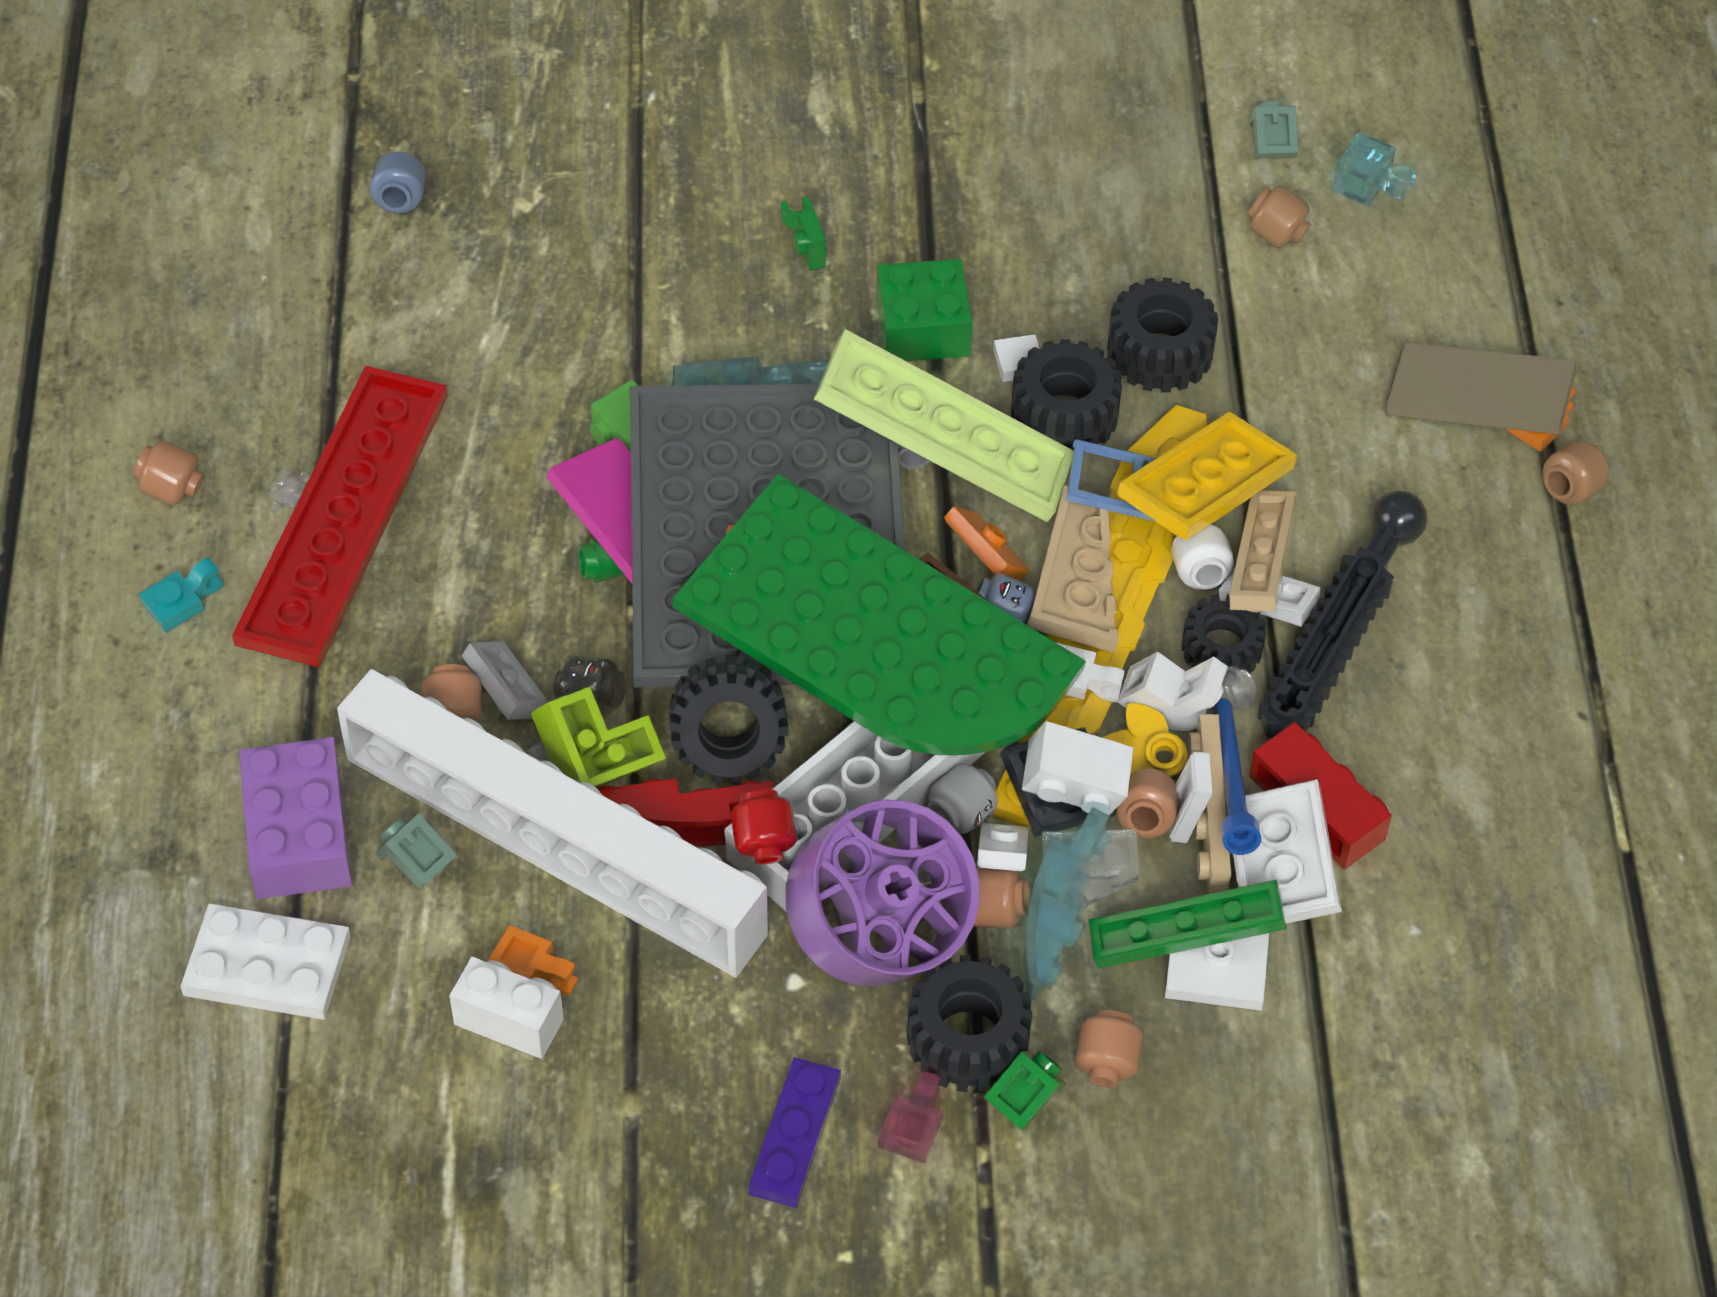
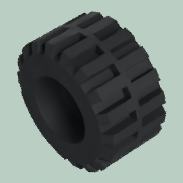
[1107,277,1218,393]
[1011,339,1122,451]
[669,655,788,784]
[907,955,1032,1092]

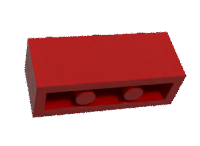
[1249,722,1392,870]

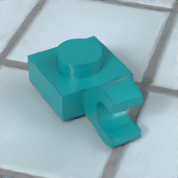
[139,558,224,633]

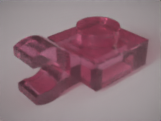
[878,1071,943,1163]

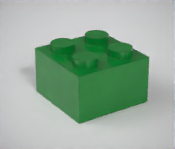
[876,259,972,361]

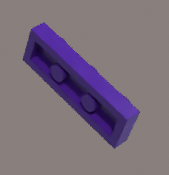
[749,1057,841,1208]

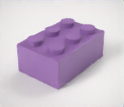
[239,737,352,900]

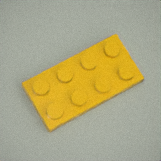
[1117,411,1297,541]

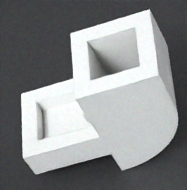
[1117,652,1227,731]

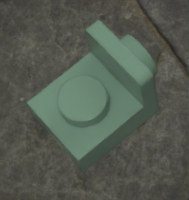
[1249,101,1299,159]
[375,813,457,890]

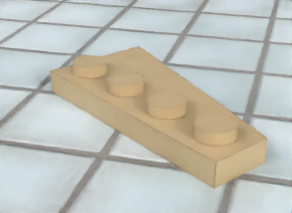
[1027,485,1119,653]

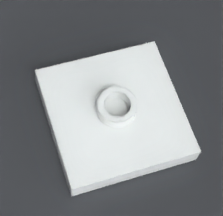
[1165,933,1269,1011]

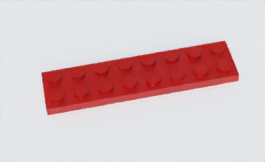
[232,365,448,668]

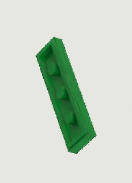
[1088,879,1287,969]

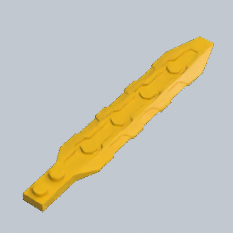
[991,405,1207,829]

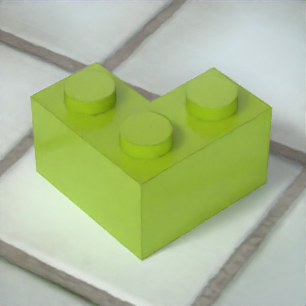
[531,687,666,788]

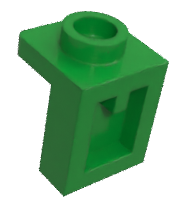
[984,1050,1067,1130]

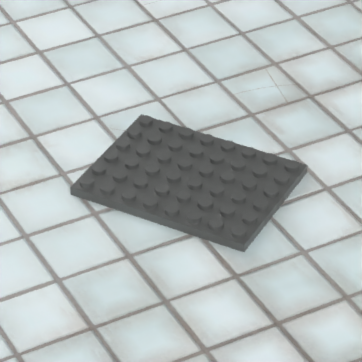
[630,384,905,687]

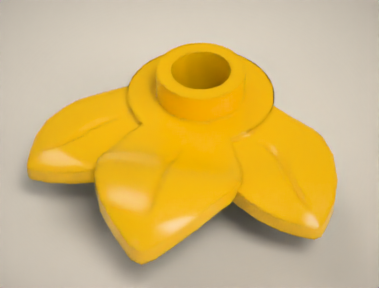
[1102,703,1188,778]

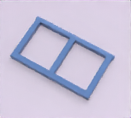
[1066,439,1156,522]

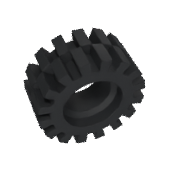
[1181,594,1267,681]

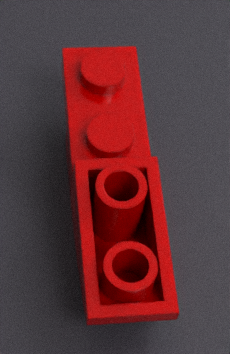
[597,778,774,847]

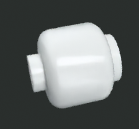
[1171,524,1234,590]

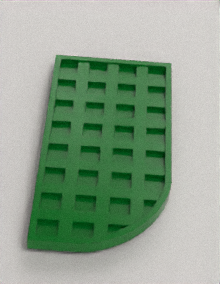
[672,474,1086,756]

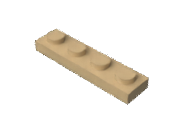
[1229,490,1297,612]
[1188,714,1231,894]

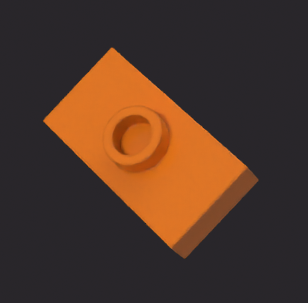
[944,506,1030,581]

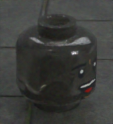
[553,656,626,717]

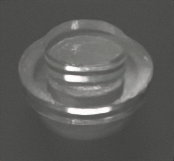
[1220,666,1257,711]

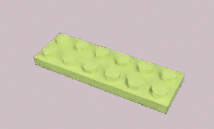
[814,329,1073,522]

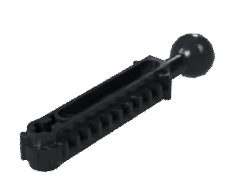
[1258,490,1428,737]

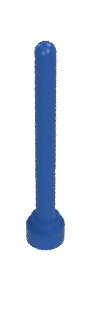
[1214,698,1261,855]

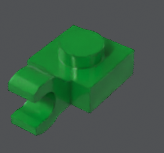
[781,197,826,271]

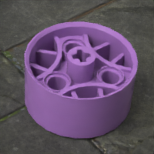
[786,799,979,987]

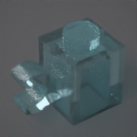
[1332,132,1417,207]

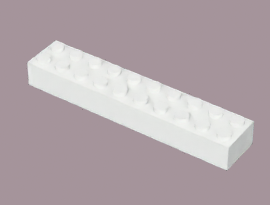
[337,669,768,978]

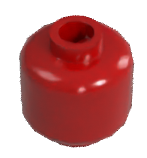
[730,789,797,865]

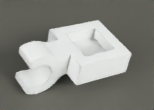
[1057,643,1125,702]

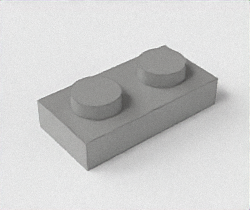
[462,641,548,720]

